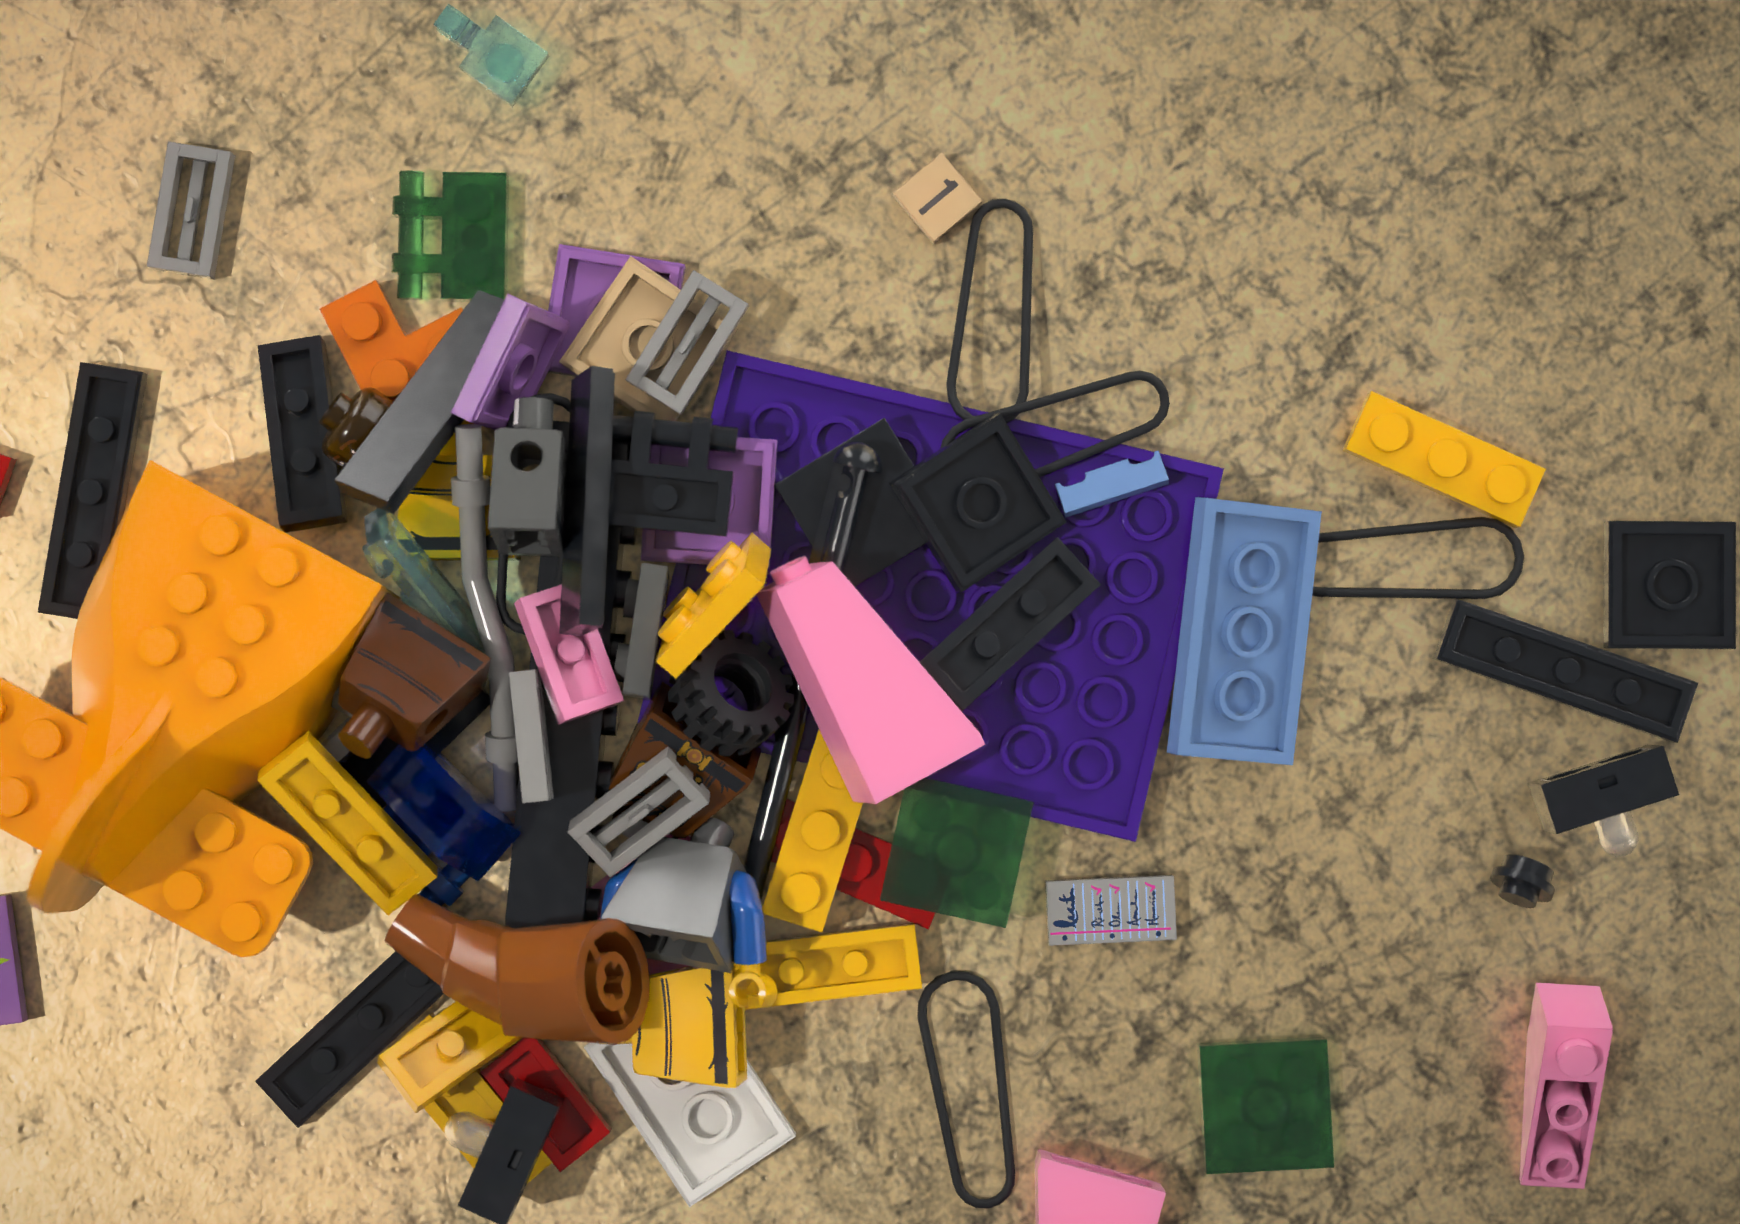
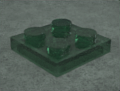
[880,777,1034,928]
[1197,1037,1334,1174]

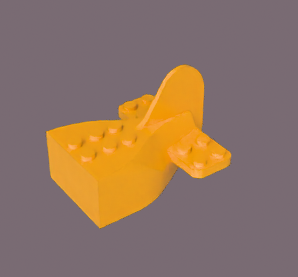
[0,460,400,957]

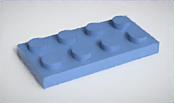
[1167,497,1322,765]

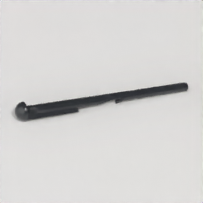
[743,442,882,901]

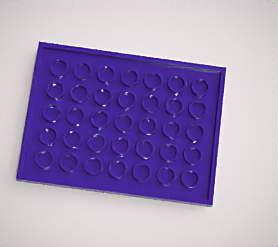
[638,350,1224,842]

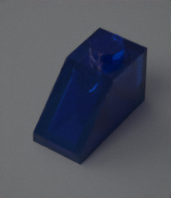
[367,744,521,882]

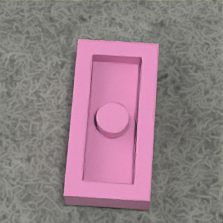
[514,584,624,725]

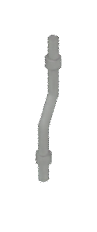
[451,424,519,812]

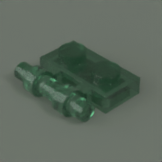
[391,170,509,302]

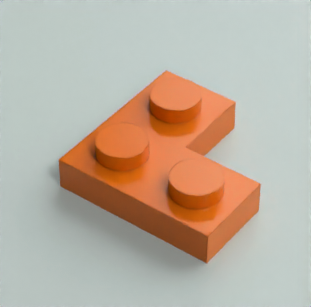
[320,280,464,402]

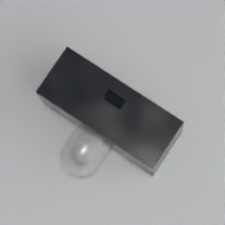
[1528,745,1679,857]
[445,1078,564,1224]

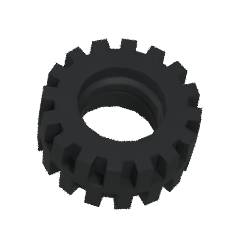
[668,630,794,757]

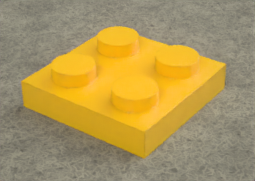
[656,533,771,678]

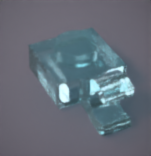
[433,4,549,107]

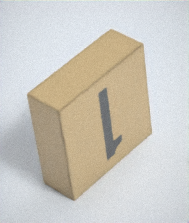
[893,152,982,244]

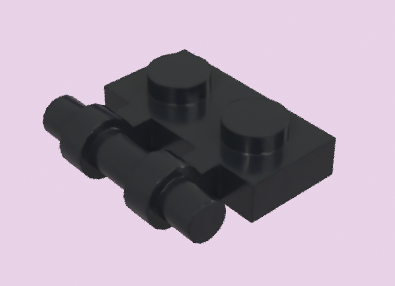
[608,411,738,537]

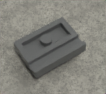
[614,563,669,701]

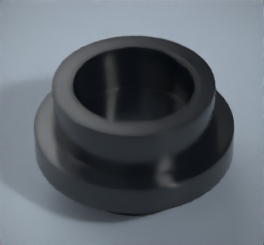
[1490,854,1555,908]

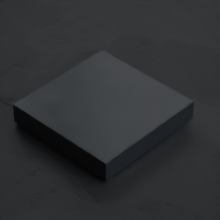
[889,413,1067,592]
[775,417,926,587]
[1604,521,1736,649]

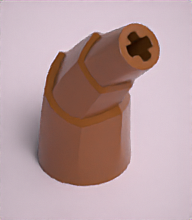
[384,894,650,1045]

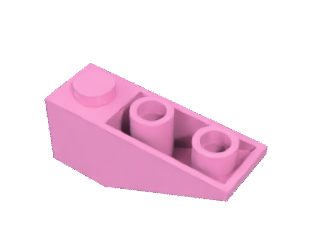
[1519,983,1613,1189]

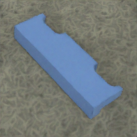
[1055,450,1169,518]

